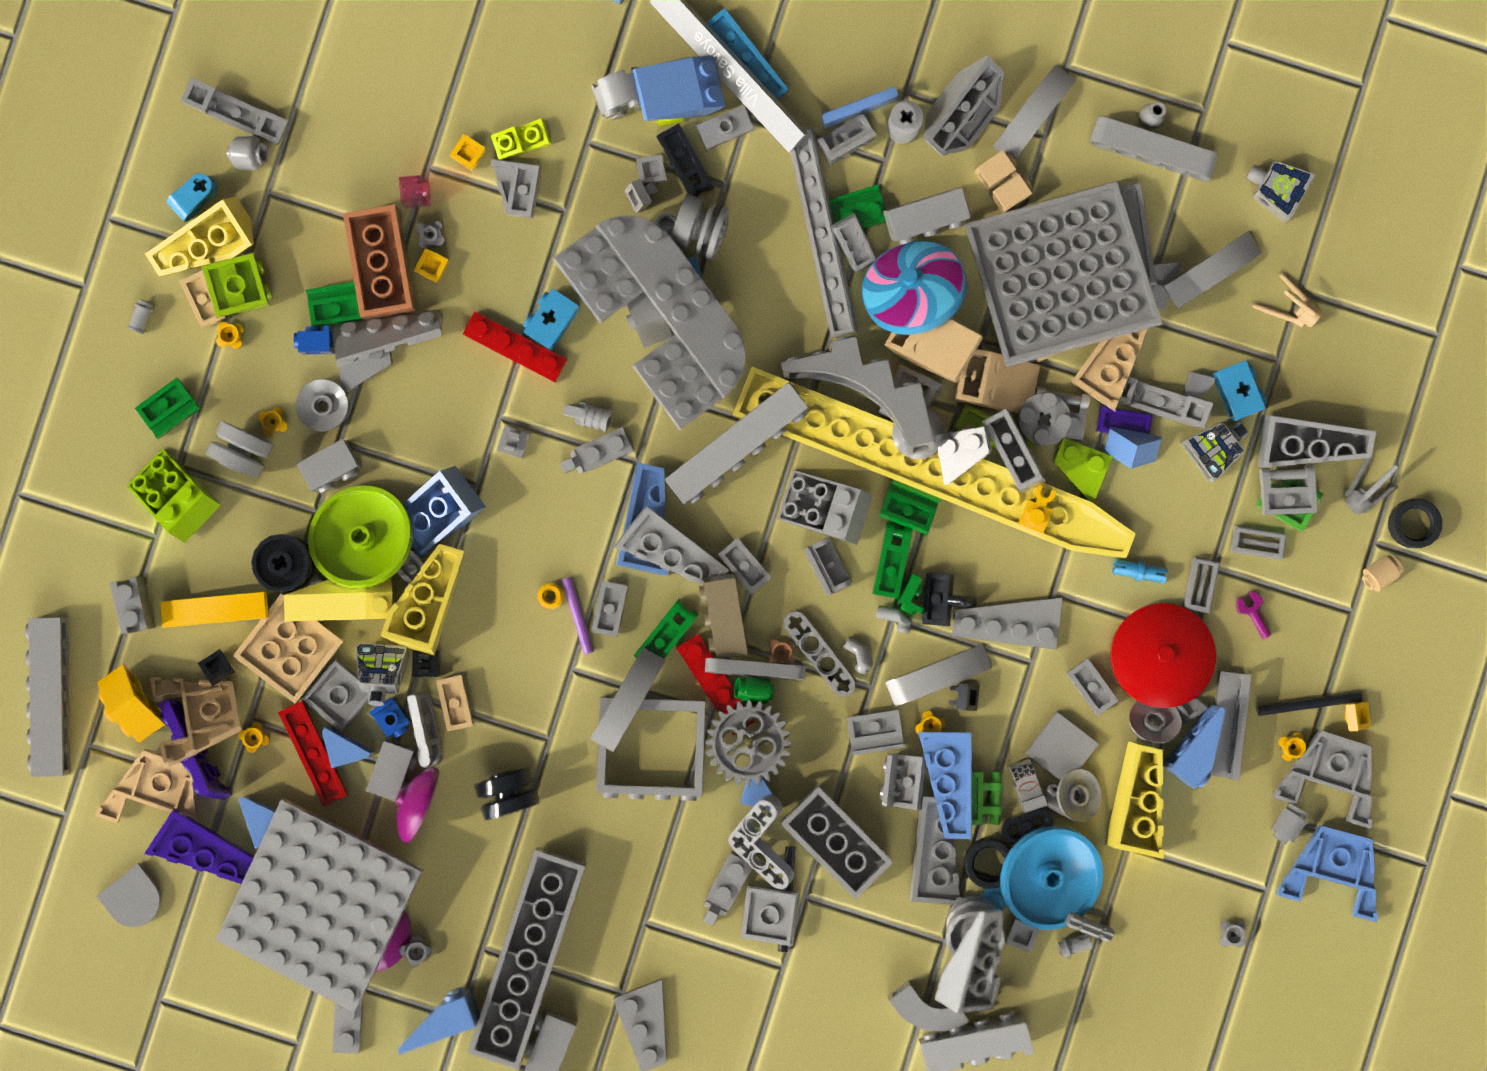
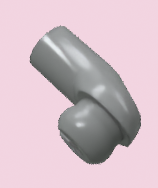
[843,636,873,674]

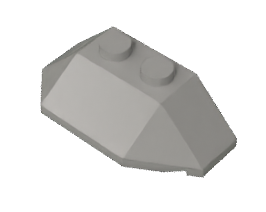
[924,56,1005,156]

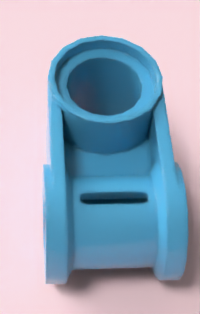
[166,173,218,222]

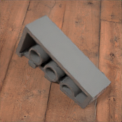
[1256,414,1376,468]
[918,1011,1034,1071]

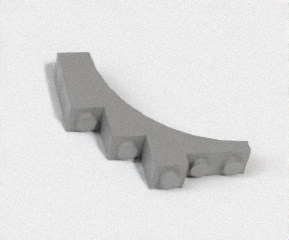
[781,336,934,456]

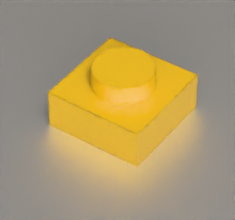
[450,134,487,171]
[414,248,450,284]
[1345,701,1371,731]

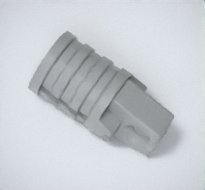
[563,402,612,432]

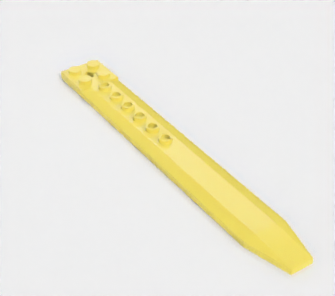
[732,367,1136,558]

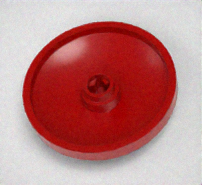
[1110,603,1216,708]

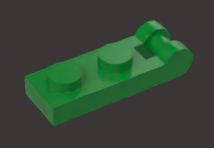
[872,523,912,599]
[633,598,699,659]

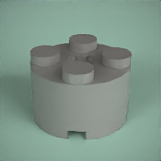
[591,67,642,120]

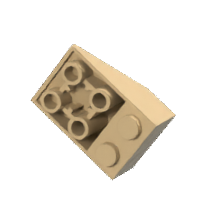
[885,319,983,382]
[953,349,1040,414]

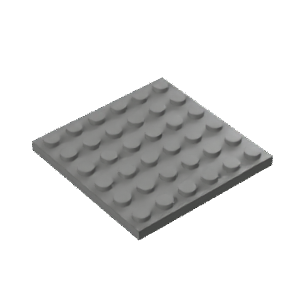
[965,181,1162,367]
[216,798,423,1012]

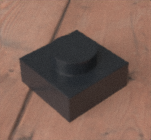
[198,649,235,686]

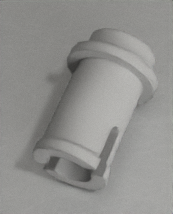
[127,299,154,334]
[1057,933,1093,959]

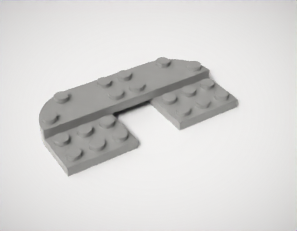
[553,216,745,430]

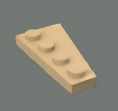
[1072,328,1149,412]

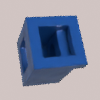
[294,325,334,355]
[369,696,412,738]

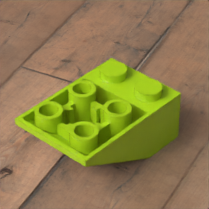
[127,448,221,543]

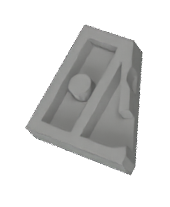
[491,159,542,219]

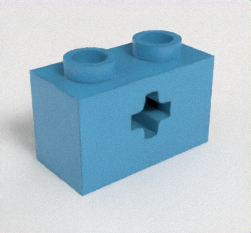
[523,288,580,351]
[1212,360,1266,422]

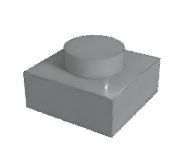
[636,154,667,186]
[1005,918,1039,953]

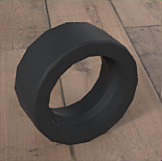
[1388,499,1442,548]
[964,837,1010,889]

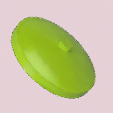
[308,485,413,589]

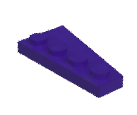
[159,699,233,800]
[144,808,254,884]

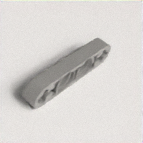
[784,611,855,697]
[705,658,806,680]

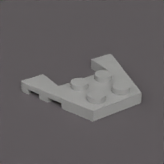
[1272,730,1372,829]

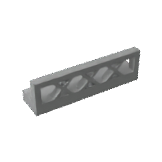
[1209,671,1251,780]

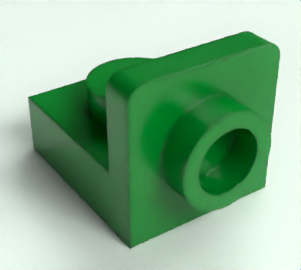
[897,574,924,616]

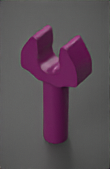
[1236,591,1272,639]

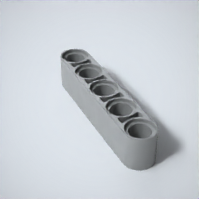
[1089,117,1219,181]

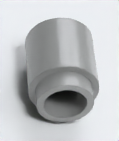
[1271,804,1308,844]

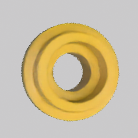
[538,583,564,609]

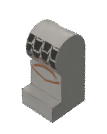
[1009,759,1048,813]

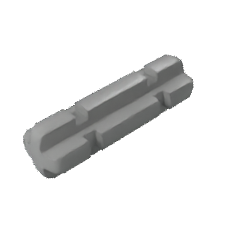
[1065,912,1114,942]

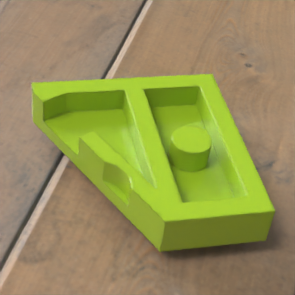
[1053,438,1112,503]

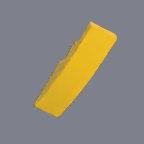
[160,592,269,628]

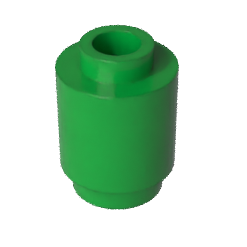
[734,676,775,705]

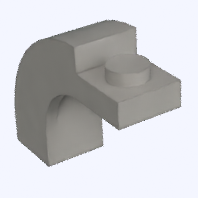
[887,981,969,1031]

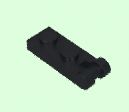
[656,123,714,197]

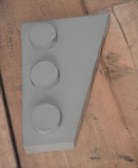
[613,978,667,1071]

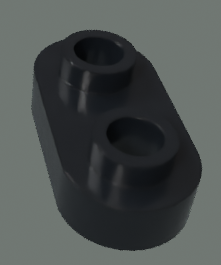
[1001,808,1053,845]

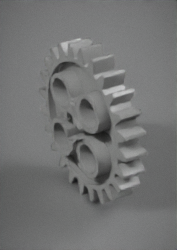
[705,700,792,787]

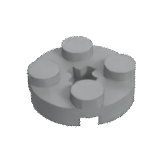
[1018,393,1071,446]

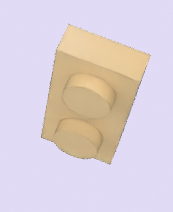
[179,270,227,329]
[436,674,474,732]

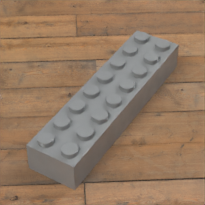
[468,847,587,1069]

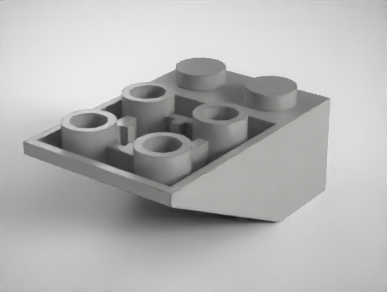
[777,470,873,545]

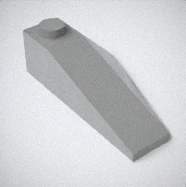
[935,910,1003,1013]

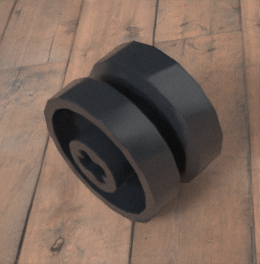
[251,534,316,592]
[474,767,540,820]

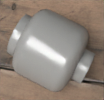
[227,136,268,170]

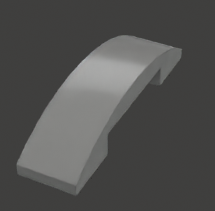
[993,64,1076,160]
[181,77,289,145]
[1163,231,1262,308]
[1119,377,1214,429]
[885,644,992,706]
[590,647,666,752]

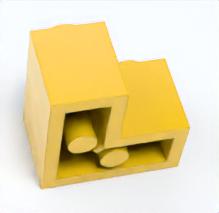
[97,664,165,743]

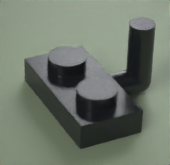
[922,572,977,626]

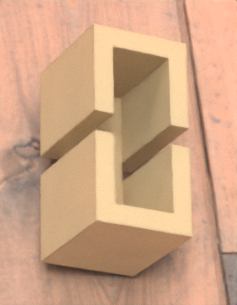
[975,150,1032,213]

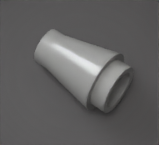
[1140,102,1166,129]

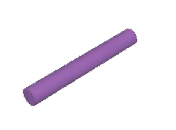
[562,577,594,655]

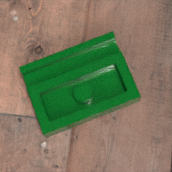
[829,184,886,230]
[306,282,364,327]
[135,377,201,439]
[878,480,941,535]

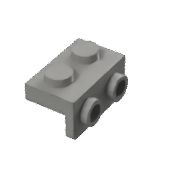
[880,753,926,810]

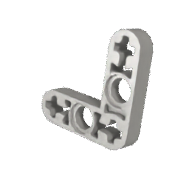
[729,795,794,889]

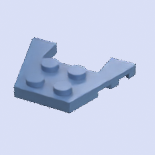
[1276,825,1378,922]

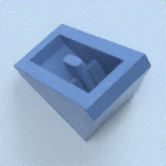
[1104,427,1162,469]
[322,726,374,768]
[741,777,774,811]
[238,795,277,849]

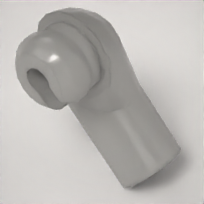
[876,606,913,634]
[1043,784,1067,818]

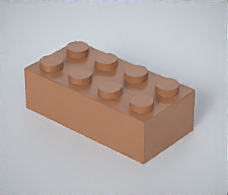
[343,204,417,320]

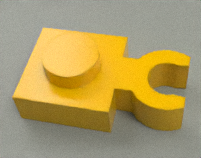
[1018,485,1056,534]

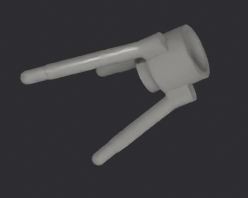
[1344,458,1399,516]

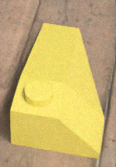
[145,196,254,276]
[381,544,465,656]
[284,578,393,621]

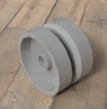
[205,421,274,478]
[946,896,1004,955]

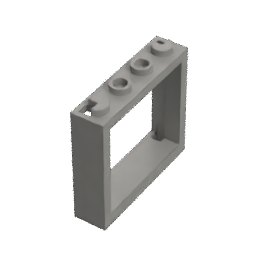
[597,697,706,801]

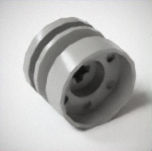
[671,194,729,260]

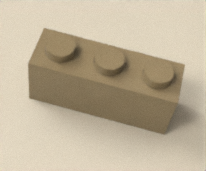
[699,573,748,659]

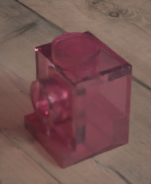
[399,175,431,208]

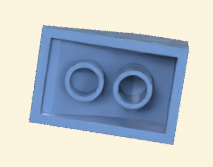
[632,56,725,121]
[402,466,486,558]
[1163,704,1225,789]
[398,987,480,1055]

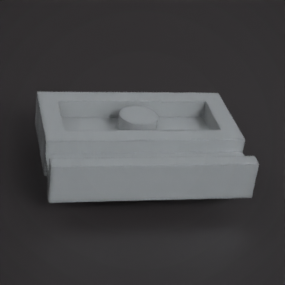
[846,709,904,755]

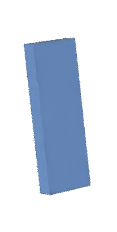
[821,87,899,129]

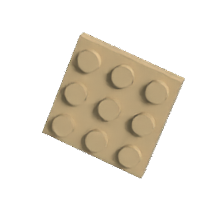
[233,593,345,704]

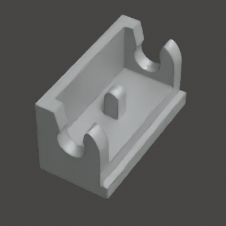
[816,114,876,166]
[803,537,852,596]

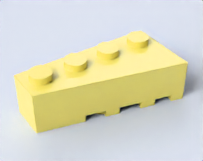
[1105,741,1164,859]

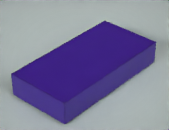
[1096,405,1153,434]

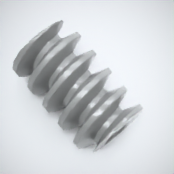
[887,100,923,144]

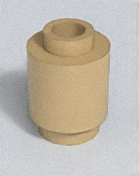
[1362,555,1404,591]

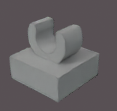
[625,179,658,214]
[497,426,530,459]

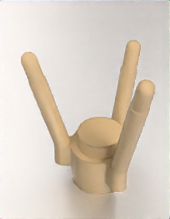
[1253,273,1322,328]

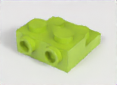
[202,253,272,318]

